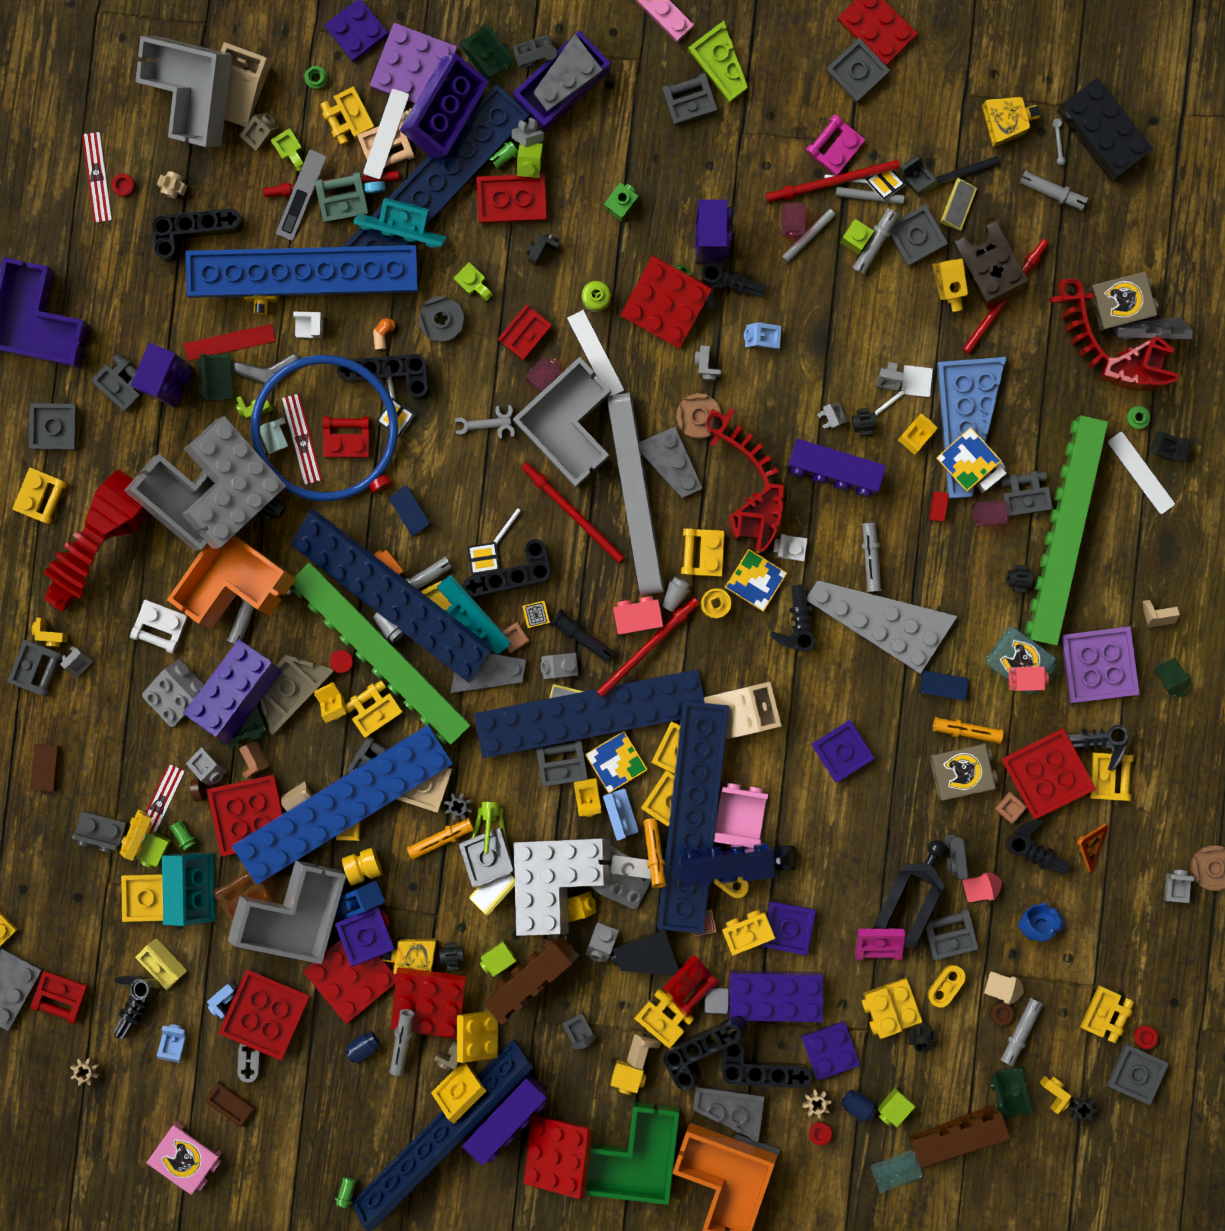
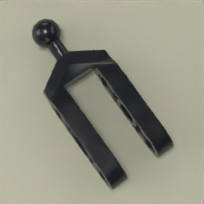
[873,840,946,951]

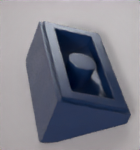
[388,485,432,537]
[919,670,968,701]

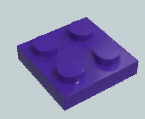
[324,0,388,63]
[811,720,875,783]
[761,901,816,955]
[335,907,395,967]
[801,1021,860,1080]

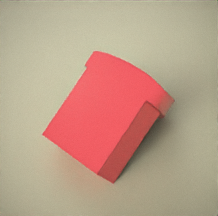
[962,873,1002,902]

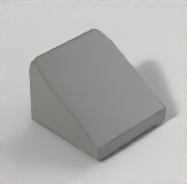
[704,988,728,1014]

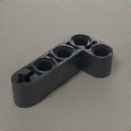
[152,208,244,262]
[337,354,429,400]
[463,539,551,597]
[663,1016,747,1091]
[721,1040,812,1088]

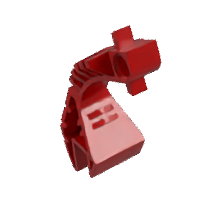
[1049,279,1179,391]
[705,408,784,555]
[44,469,149,612]

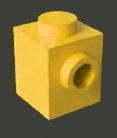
[611,1060,647,1095]

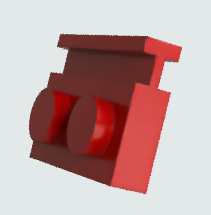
[498,304,552,361]

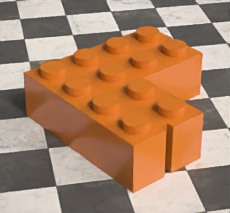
[167,534,296,630]
[672,1123,777,1231]

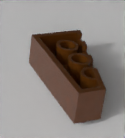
[483,935,579,1025]
[908,1104,1011,1168]

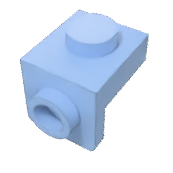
[157,1024,187,1063]

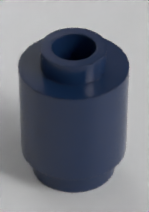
[345,1031,381,1064]
[841,1089,876,1122]

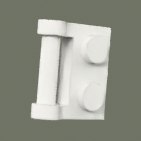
[130,600,189,654]

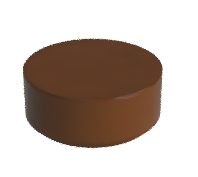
[190,778,206,802]
[990,1002,1014,1026]

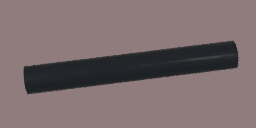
[935,156,1000,187]

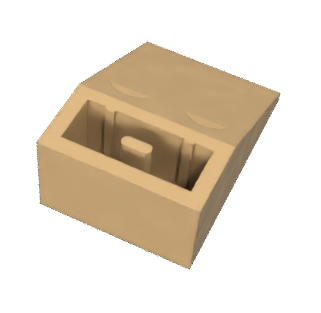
[221,42,271,127]
[704,682,781,739]

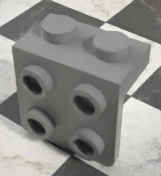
[142,659,204,727]
[591,846,651,909]

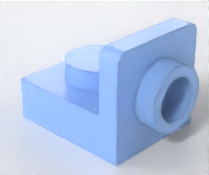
[744,322,781,349]
[207,980,237,1019]

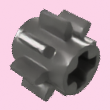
[444,792,472,820]

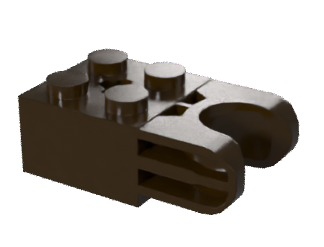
[953,217,1029,310]

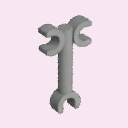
[455,405,515,439]

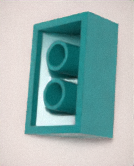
[162,852,216,926]

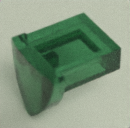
[1154,657,1191,697]

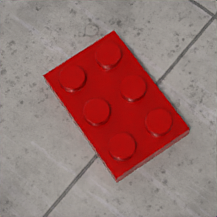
[837,0,918,66]
[477,174,547,224]

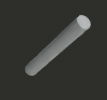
[836,187,904,204]
[782,209,836,263]

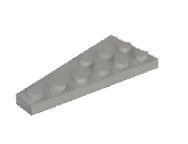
[806,580,957,674]

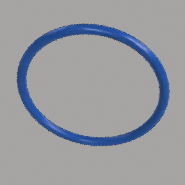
[251,355,398,501]

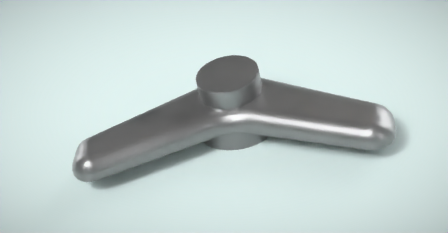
[233,353,300,385]

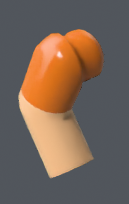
[373,318,396,351]

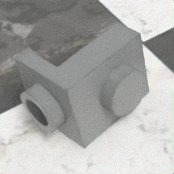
[694,346,722,381]
[541,653,578,679]
[1164,869,1194,903]
[585,922,619,962]

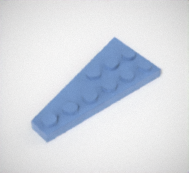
[937,357,1006,499]

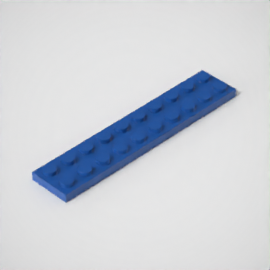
[186,245,418,298]
[232,724,453,885]

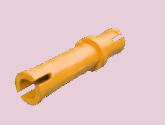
[933,717,1003,744]
[407,817,475,860]
[643,818,667,888]

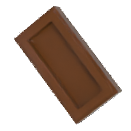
[30,744,60,791]
[204,1081,255,1127]

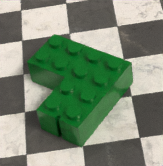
[585,1102,679,1205]

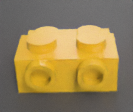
[861,978,922,1039]

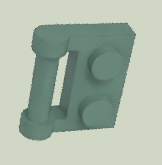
[315,172,368,222]

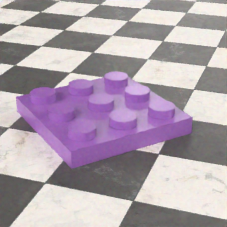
[369,23,458,104]
[1061,626,1139,703]

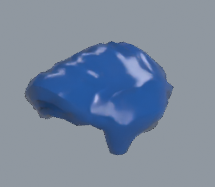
[1018,902,1064,942]

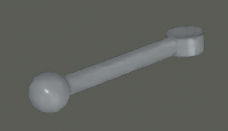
[1052,119,1066,166]

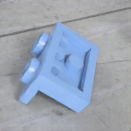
[603,789,638,841]

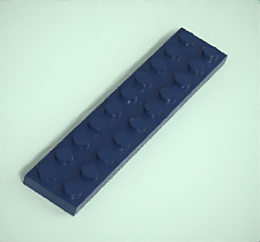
[343,84,530,247]
[291,509,493,683]
[474,669,705,758]
[657,700,729,934]
[352,1039,534,1231]

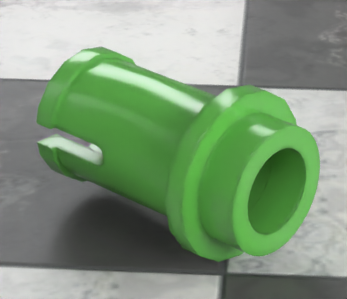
[490,141,518,169]
[170,820,196,851]
[335,1177,357,1208]

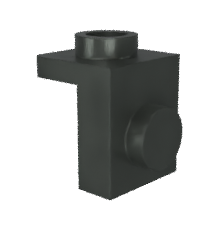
[901,155,938,197]
[526,234,561,266]
[1151,431,1191,462]

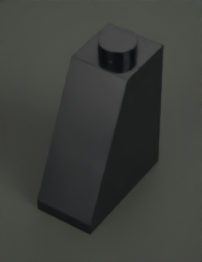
[610,930,679,975]

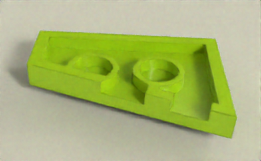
[688,21,748,103]

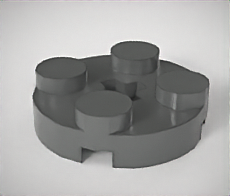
[418,296,464,343]

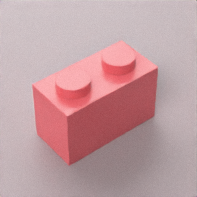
[613,596,663,635]
[1009,667,1049,691]

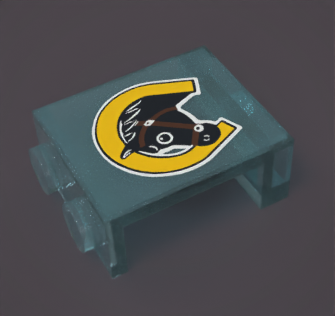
[982,626,1057,696]

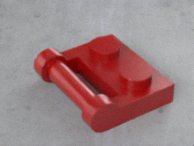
[323,416,370,458]
[663,955,718,1017]
[31,970,88,1024]

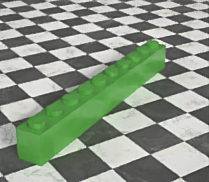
[1025,416,1108,645]
[291,563,471,745]

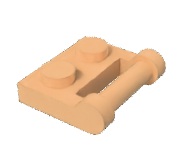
[357,122,415,167]

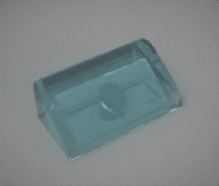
[870,1150,923,1193]

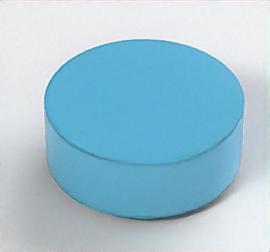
[362,181,386,194]

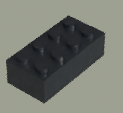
[1056,77,1153,182]

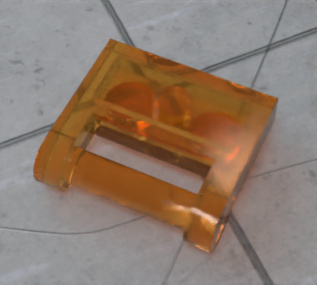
[213,869,273,922]

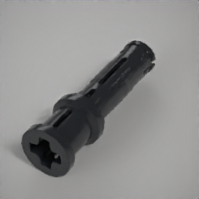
[549,609,614,663]

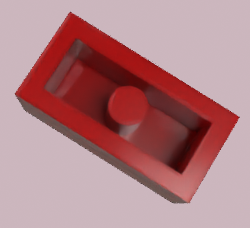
[928,491,949,523]

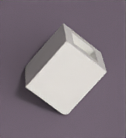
[293,312,323,339]

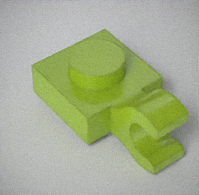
[271,128,304,172]
[453,262,492,302]

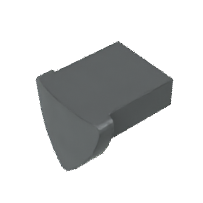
[562,1012,597,1050]

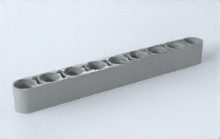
[608,392,664,596]

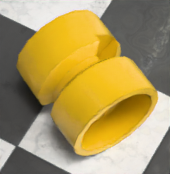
[700,588,731,619]
[342,847,383,886]

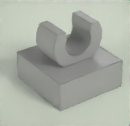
[512,117,544,147]
[876,362,903,391]
[818,401,848,428]
[60,646,93,678]

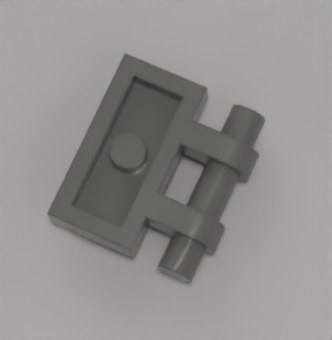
[91,353,141,412]
[1000,471,1052,517]

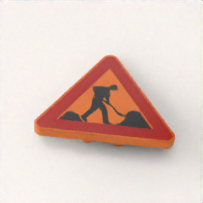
[1076,824,1108,872]

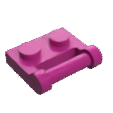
[805,115,866,176]
[855,928,905,960]

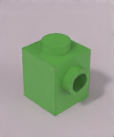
[604,183,638,222]

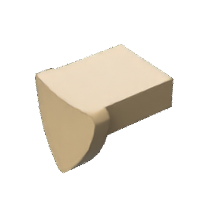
[1142,600,1180,628]
[281,782,314,811]
[984,971,1024,1005]
[626,1034,661,1069]

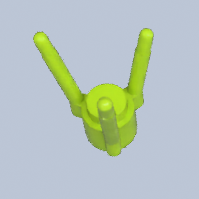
[471,802,507,854]

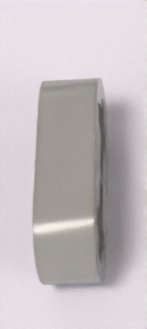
[238,1044,261,1083]

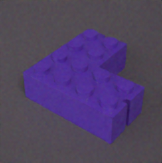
[0,257,89,369]

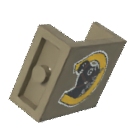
[1088,271,1159,332]
[929,743,998,801]

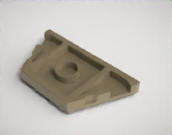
[260,655,334,735]

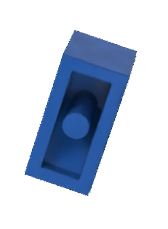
[336,881,385,921]

